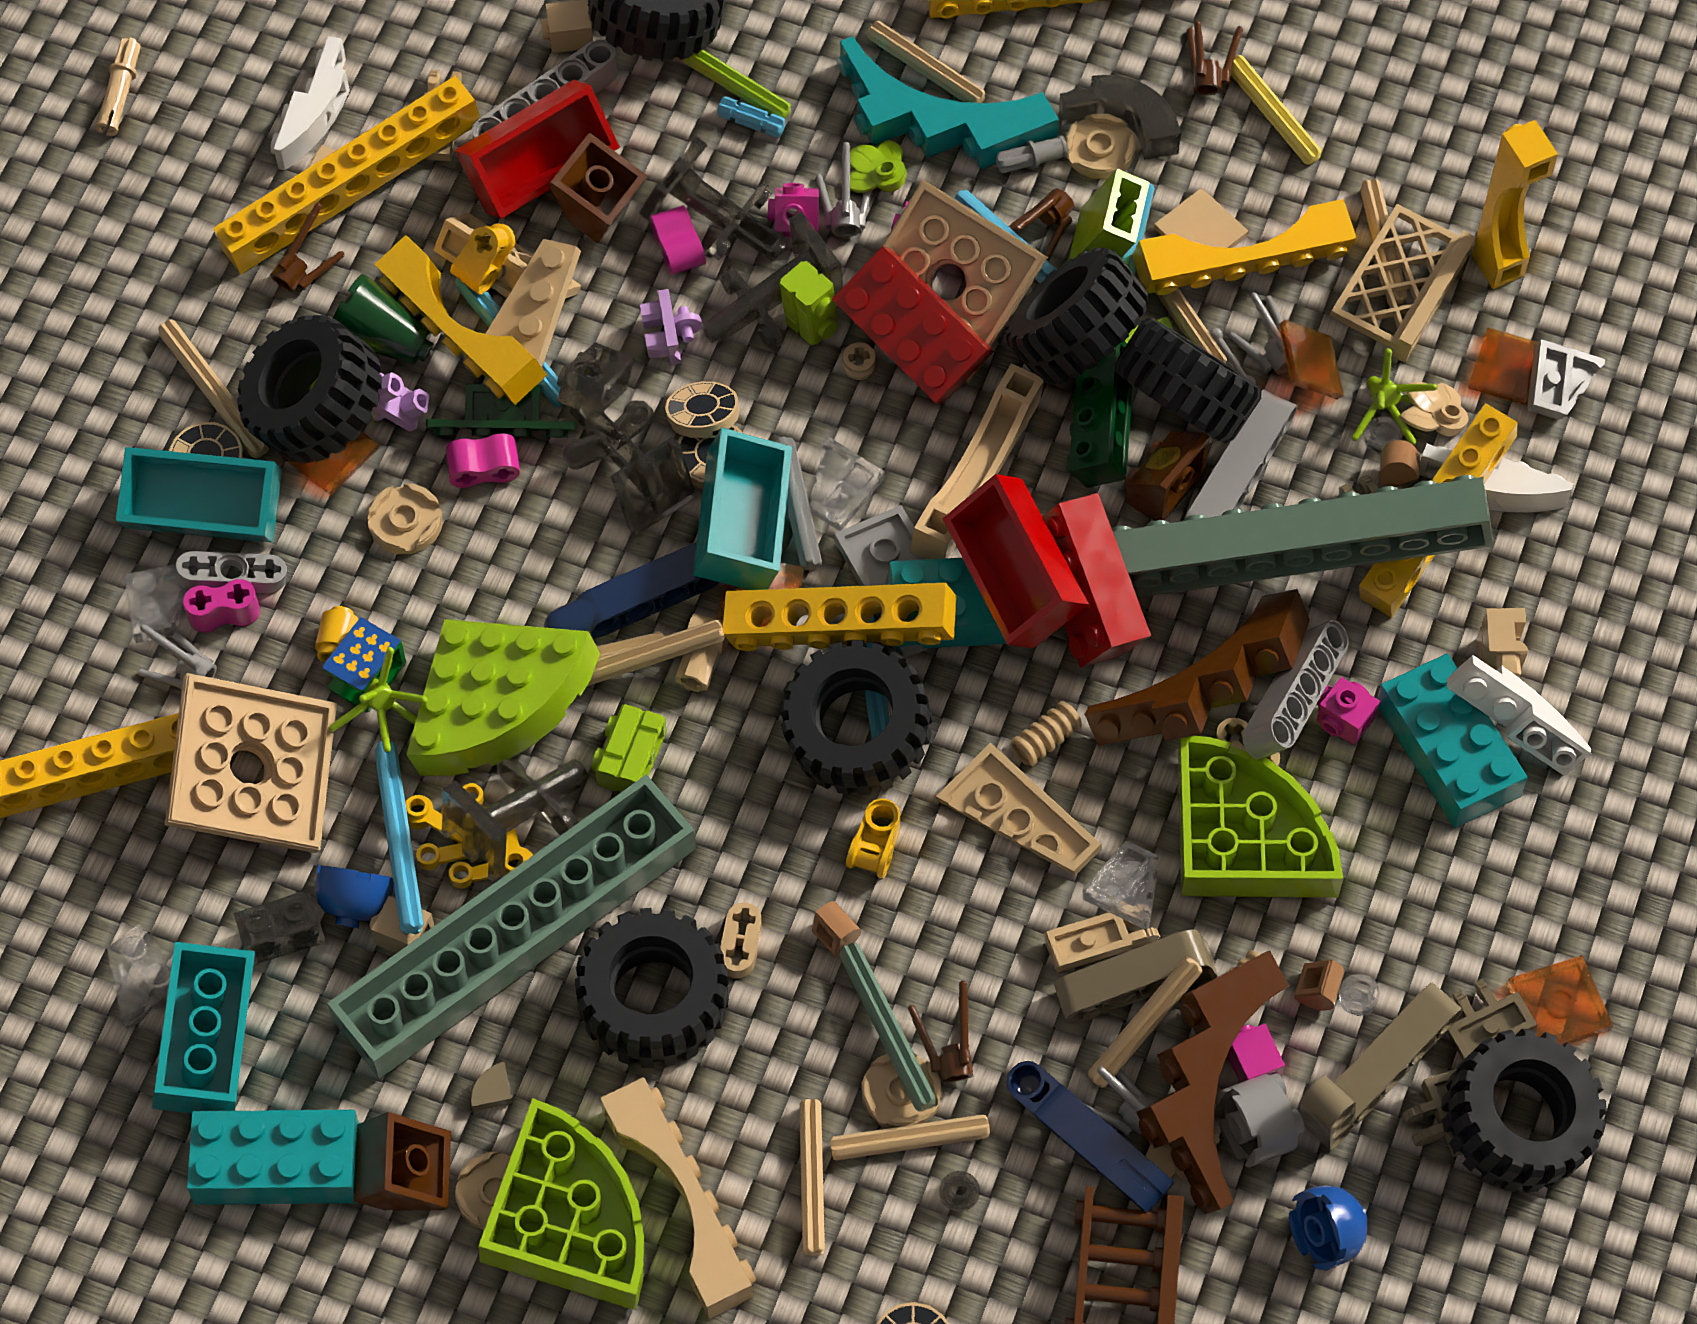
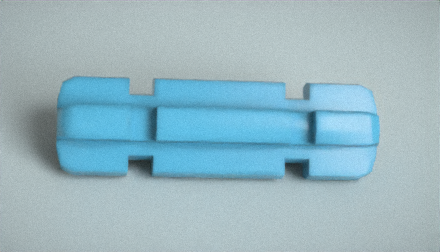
[717,97,785,138]

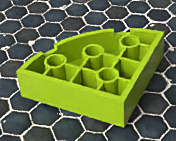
[406,619,601,776]
[1177,736,1343,898]
[478,1098,644,1311]

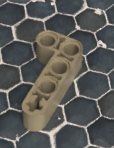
[1054,930,1219,1024]

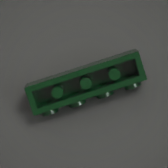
[1067,341,1133,488]

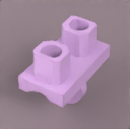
[640,289,702,365]
[371,372,430,432]

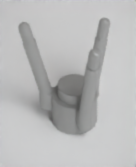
[815,142,873,238]
[1229,292,1301,374]
[138,617,217,690]
[1087,1067,1153,1137]

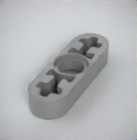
[175,551,287,593]

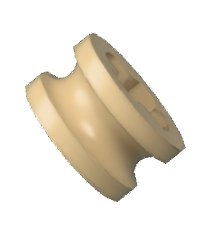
[843,342,876,380]

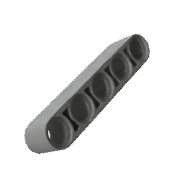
[472,39,618,139]
[1183,390,1297,521]
[1243,620,1349,759]

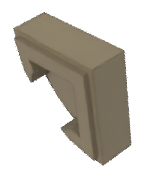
[471,1062,513,1111]

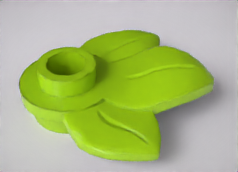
[840,140,907,193]

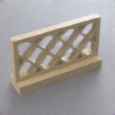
[1330,204,1476,363]

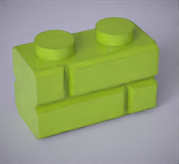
[780,261,838,346]
[591,704,667,792]

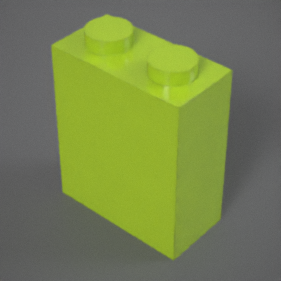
[1069,169,1150,259]

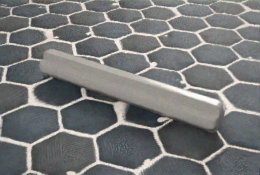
[775,436,822,571]

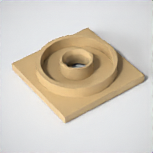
[882,179,1048,383]
[165,673,337,853]

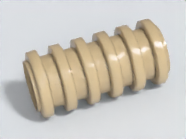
[1011,701,1082,767]

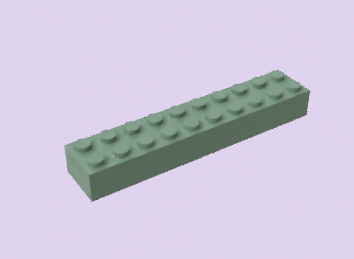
[1112,475,1494,598]
[327,774,696,1079]

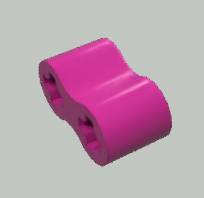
[649,205,706,275]
[446,434,520,488]
[183,579,260,633]

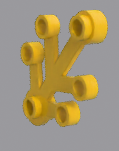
[405,783,533,889]

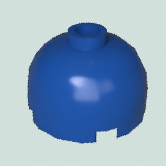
[315,865,394,928]
[1289,1185,1367,1271]

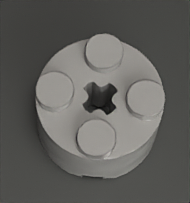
[1215,1073,1305,1167]

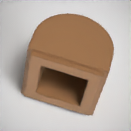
[1379,440,1420,487]
[812,901,861,957]
[1294,959,1344,1011]

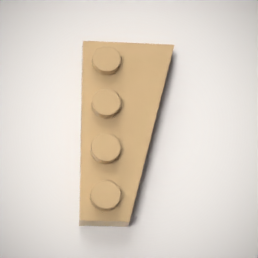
[465,239,581,375]
[936,742,1102,876]

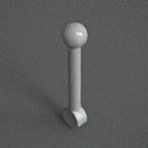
[1209,328,1256,384]

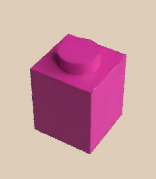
[1227,1024,1285,1083]

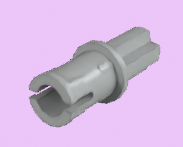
[996,136,1068,173]

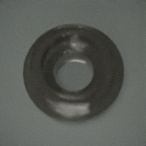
[939,1171,980,1212]

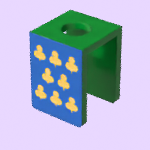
[323,617,406,712]

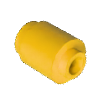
[315,606,359,663]

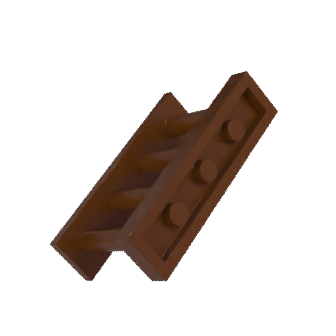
[1065,1186,1184,1324]

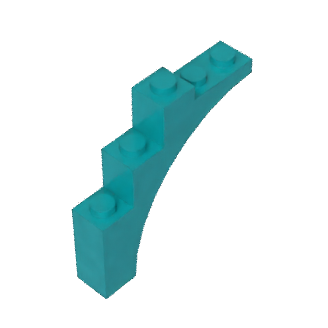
[837,36,1059,170]

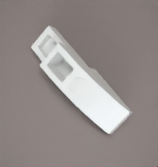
[271,36,349,170]
[1419,444,1574,513]
[1447,655,1591,776]

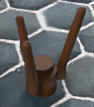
[1187,20,1243,96]
[1008,188,1074,261]
[270,203,345,293]
[908,980,974,1082]

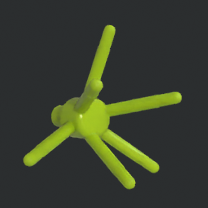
[1351,348,1438,445]
[329,647,428,753]

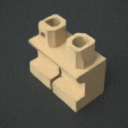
[1476,608,1528,678]

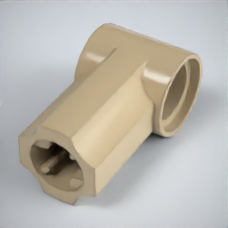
[676,613,729,692]

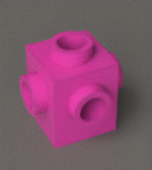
[768,183,819,237]
[1316,676,1380,746]

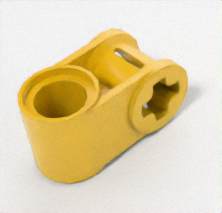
[450,223,515,295]
[846,798,900,879]

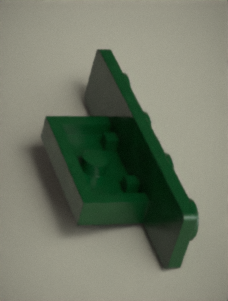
[426,384,577,438]

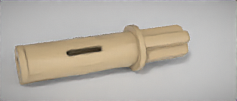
[95,37,141,136]

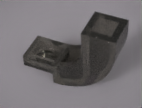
[1059,75,1181,160]

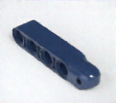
[544,542,720,639]
[1006,1061,1174,1213]

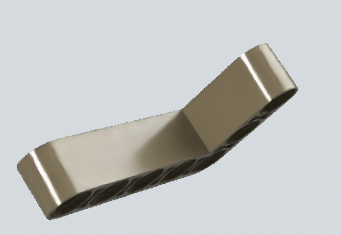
[1300,982,1463,1150]

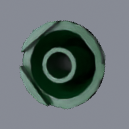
[332,273,434,365]

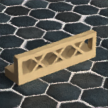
[433,213,582,298]

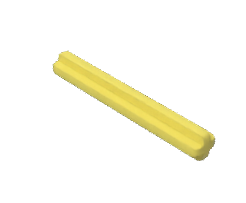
[1230,55,1321,165]

